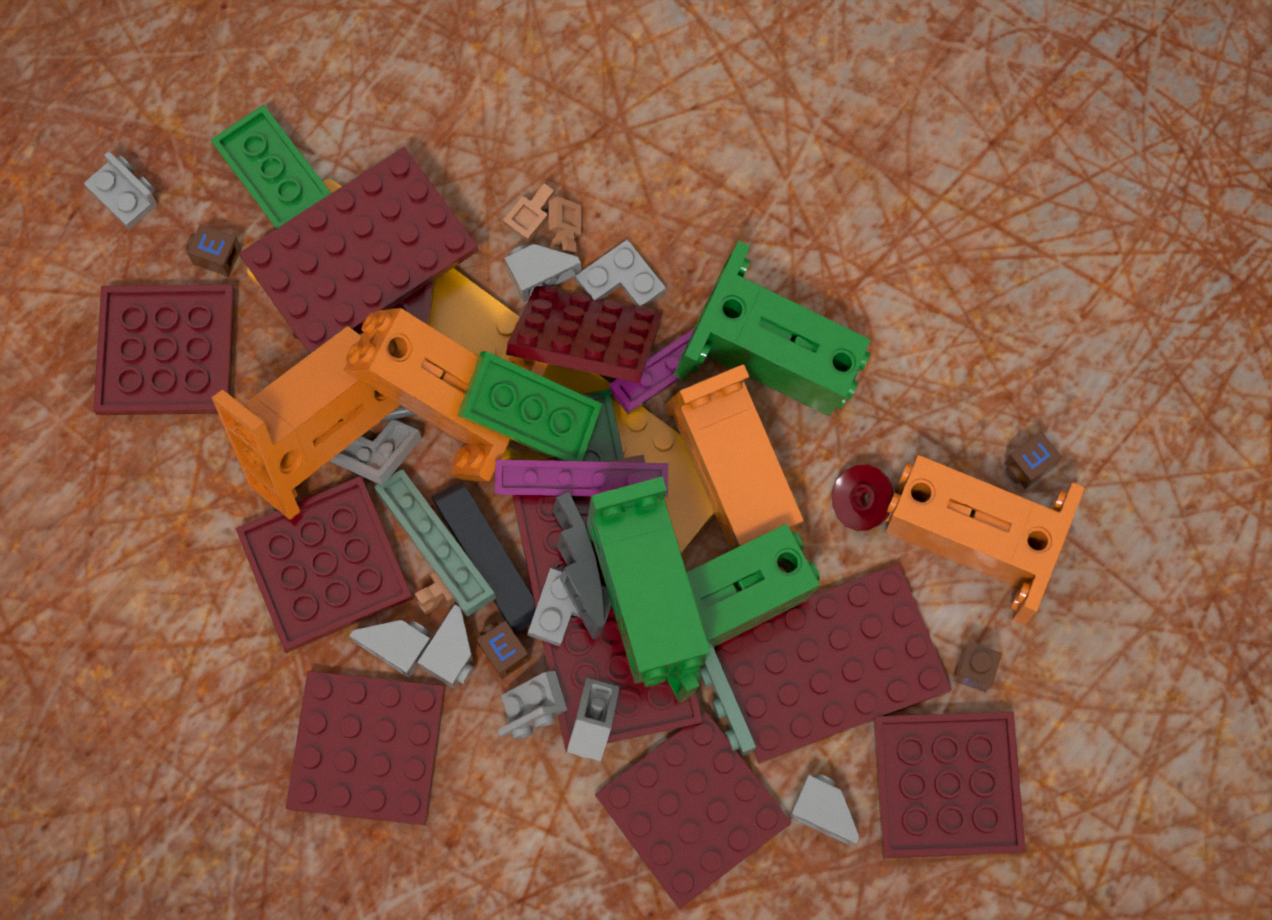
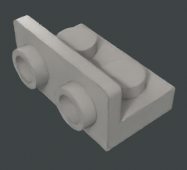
[83,151,158,230]
[498,671,567,740]

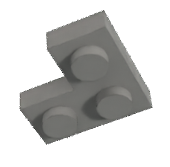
[575,240,666,307]
[330,419,422,486]
[527,568,611,647]

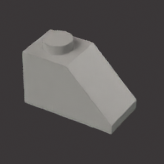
[504,244,581,302]
[417,605,475,689]
[350,620,431,679]
[567,677,620,761]
[789,774,860,847]

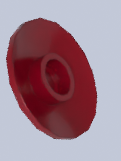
[832,464,894,531]

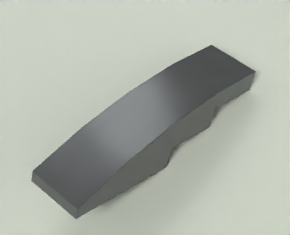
[552,492,605,639]

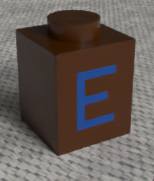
[186,224,242,277]
[1004,431,1063,489]
[476,620,530,680]
[953,641,1002,693]

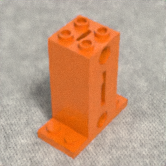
[343,308,548,482]
[211,326,400,520]
[663,364,804,551]
[885,455,1085,626]

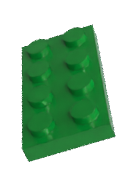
[211,104,331,229]
[457,351,603,461]

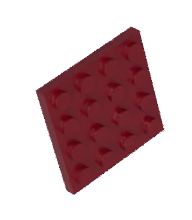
[94,285,235,415]
[506,286,662,383]
[235,476,413,653]
[286,671,445,826]
[595,711,791,909]
[873,712,1026,859]

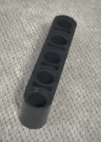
[431,479,536,635]

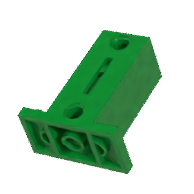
[673,241,871,416]
[586,476,710,687]
[665,523,820,703]

